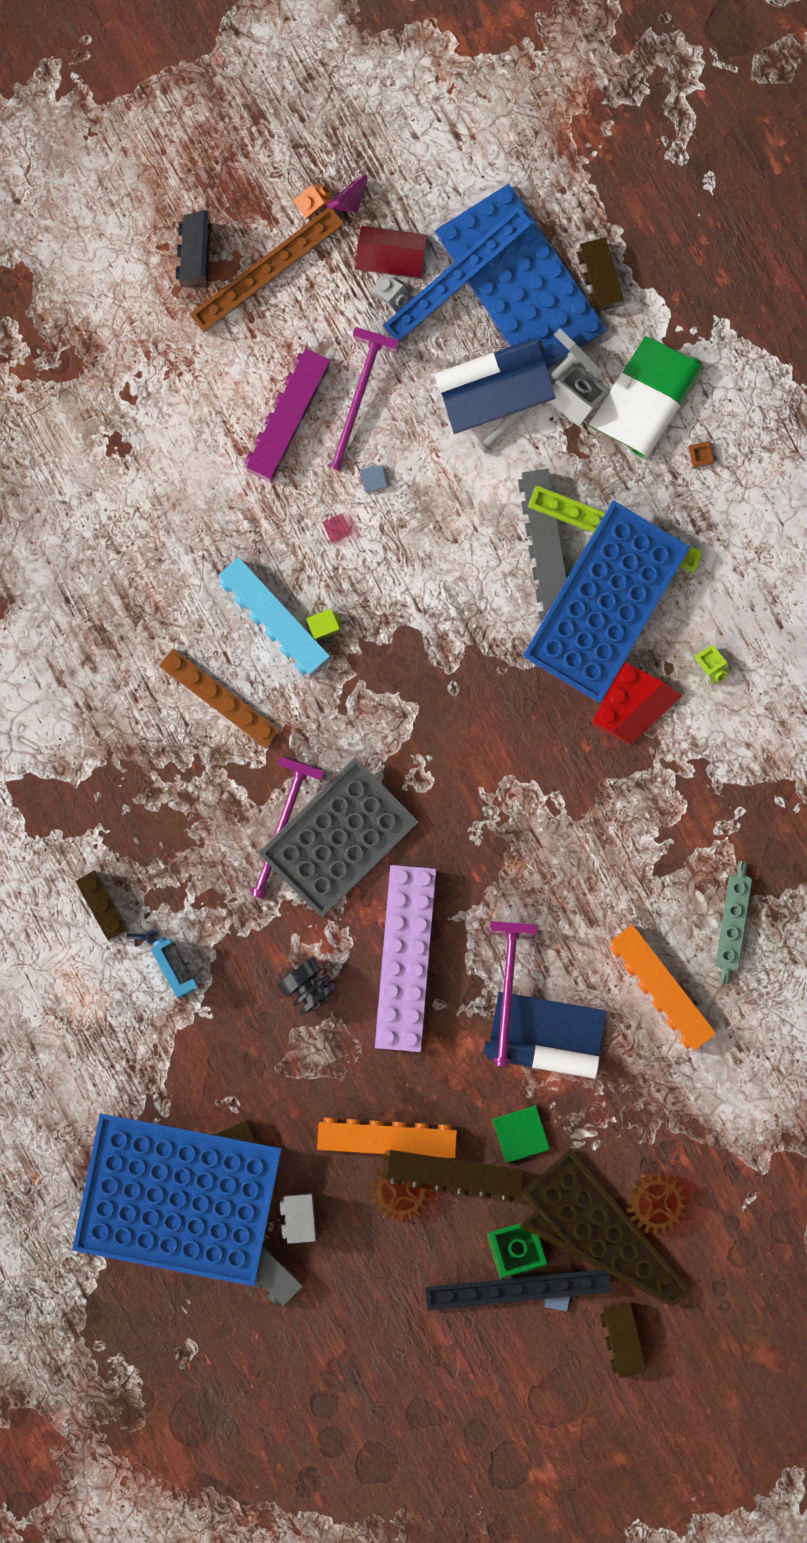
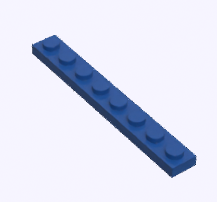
[383,207,533,342]

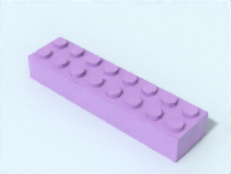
[375,865,436,1052]

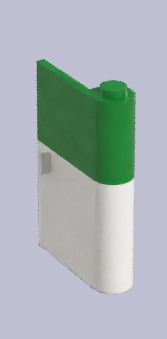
[589,336,704,459]

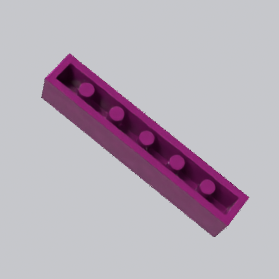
[245,348,330,483]

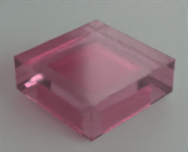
[322,513,352,544]

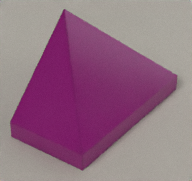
[327,174,368,213]

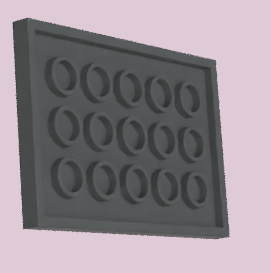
[258,757,418,918]

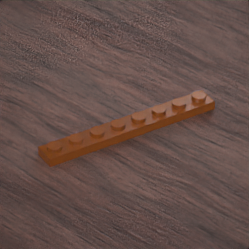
[189,208,344,333]

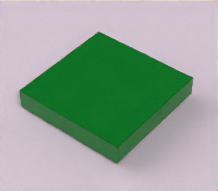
[492,1105,549,1163]

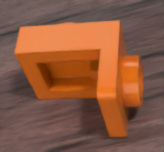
[293,184,333,219]

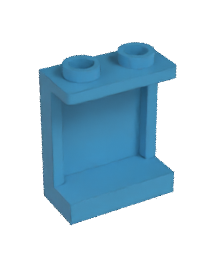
[150,937,200,999]

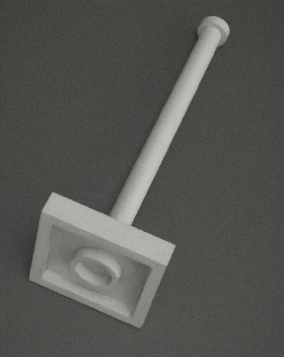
[477,329,602,454]

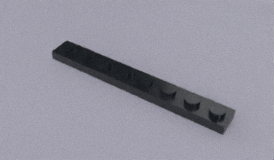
[425,1270,611,1311]

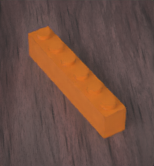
[609,924,716,1051]
[317,1118,457,1158]

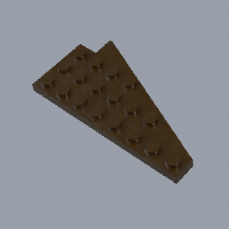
[520,1149,691,1307]

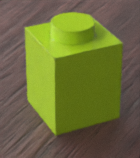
[306,608,342,642]

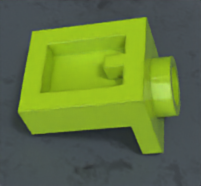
[694,644,731,685]

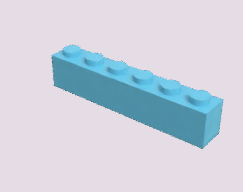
[218,557,330,677]

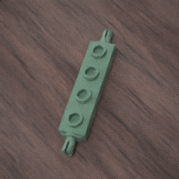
[715,861,753,984]

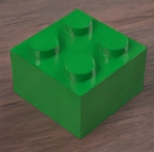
[487,1223,547,1279]

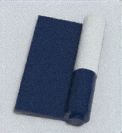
[434,338,556,434]
[483,991,607,1079]

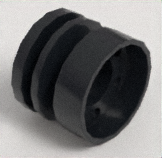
[277,956,338,1016]

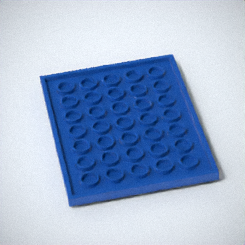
[72,1113,282,1286]

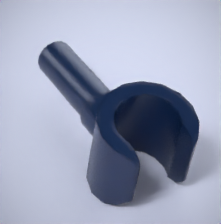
[126,931,158,945]

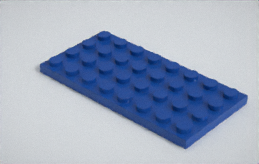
[434,184,607,369]
[522,500,690,703]

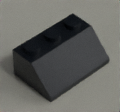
[176,210,211,288]

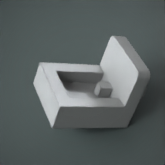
[371,274,411,313]

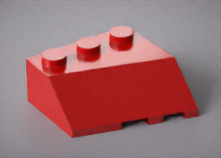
[591,662,682,745]

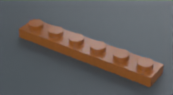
[159,648,280,749]

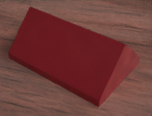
[355,226,427,279]

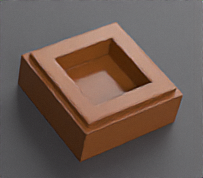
[688,441,715,469]

